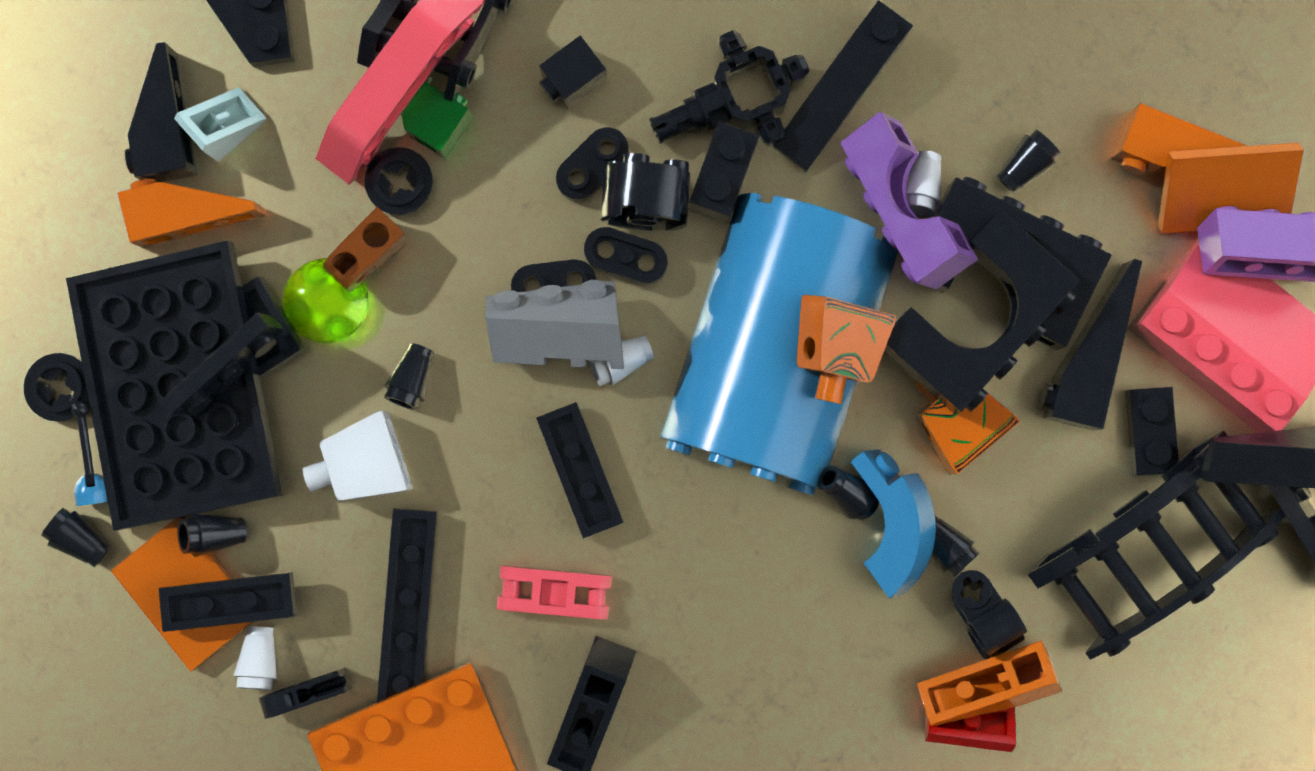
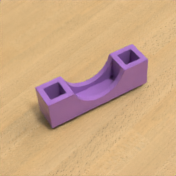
[840,112,978,290]

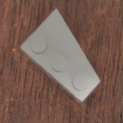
[485,280,624,369]

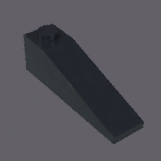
[773,0,913,172]
[1040,259,1142,431]
[1200,427,1315,488]

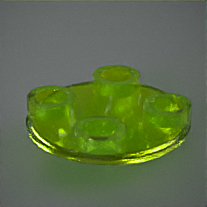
[283,258,369,343]

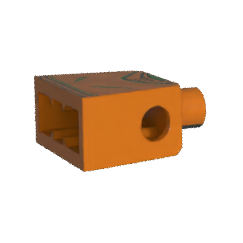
[797,295,896,404]
[914,381,1020,475]

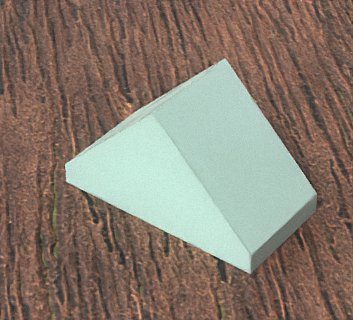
[174,87,266,162]

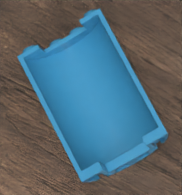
[660,193,899,496]

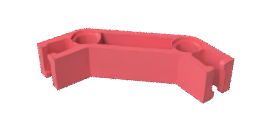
[315,0,484,185]

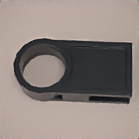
[259,668,352,719]

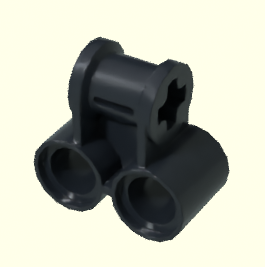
[952,570,1027,660]

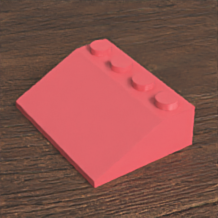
[1127,239,1315,433]

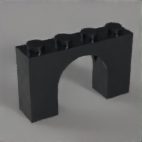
[904,177,1112,351]
[884,209,1080,414]

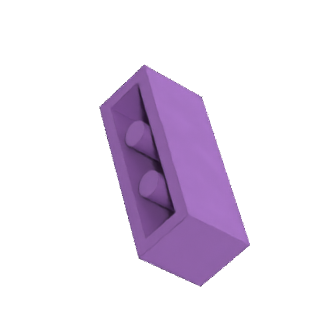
[1197,206,1315,282]

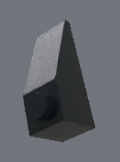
[125,42,197,182]
[547,636,636,771]

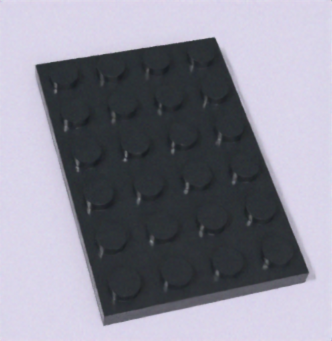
[66,241,283,531]

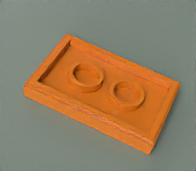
[1158,142,1304,234]
[111,517,255,672]

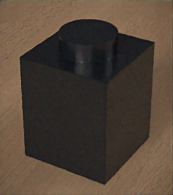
[539,35,607,109]

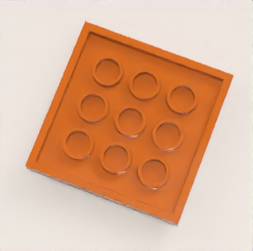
[307,662,516,771]

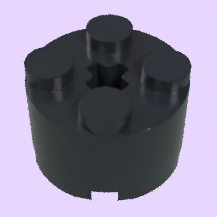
[601,153,690,231]

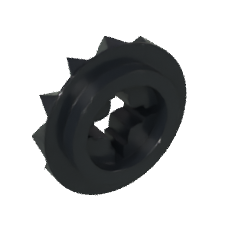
[364,147,434,216]
[24,353,89,422]

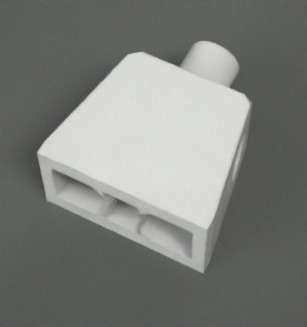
[303,411,413,501]

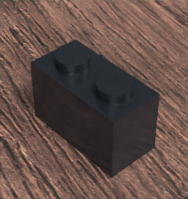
[688,121,759,224]

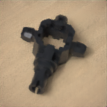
[649,30,810,146]

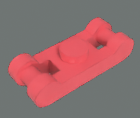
[496,565,612,619]

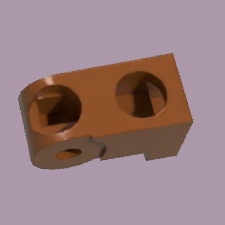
[323,207,406,292]

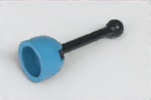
[71,401,108,506]

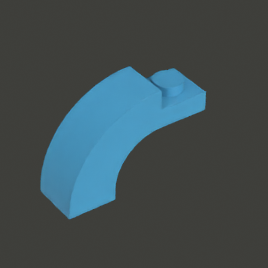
[851,449,936,599]

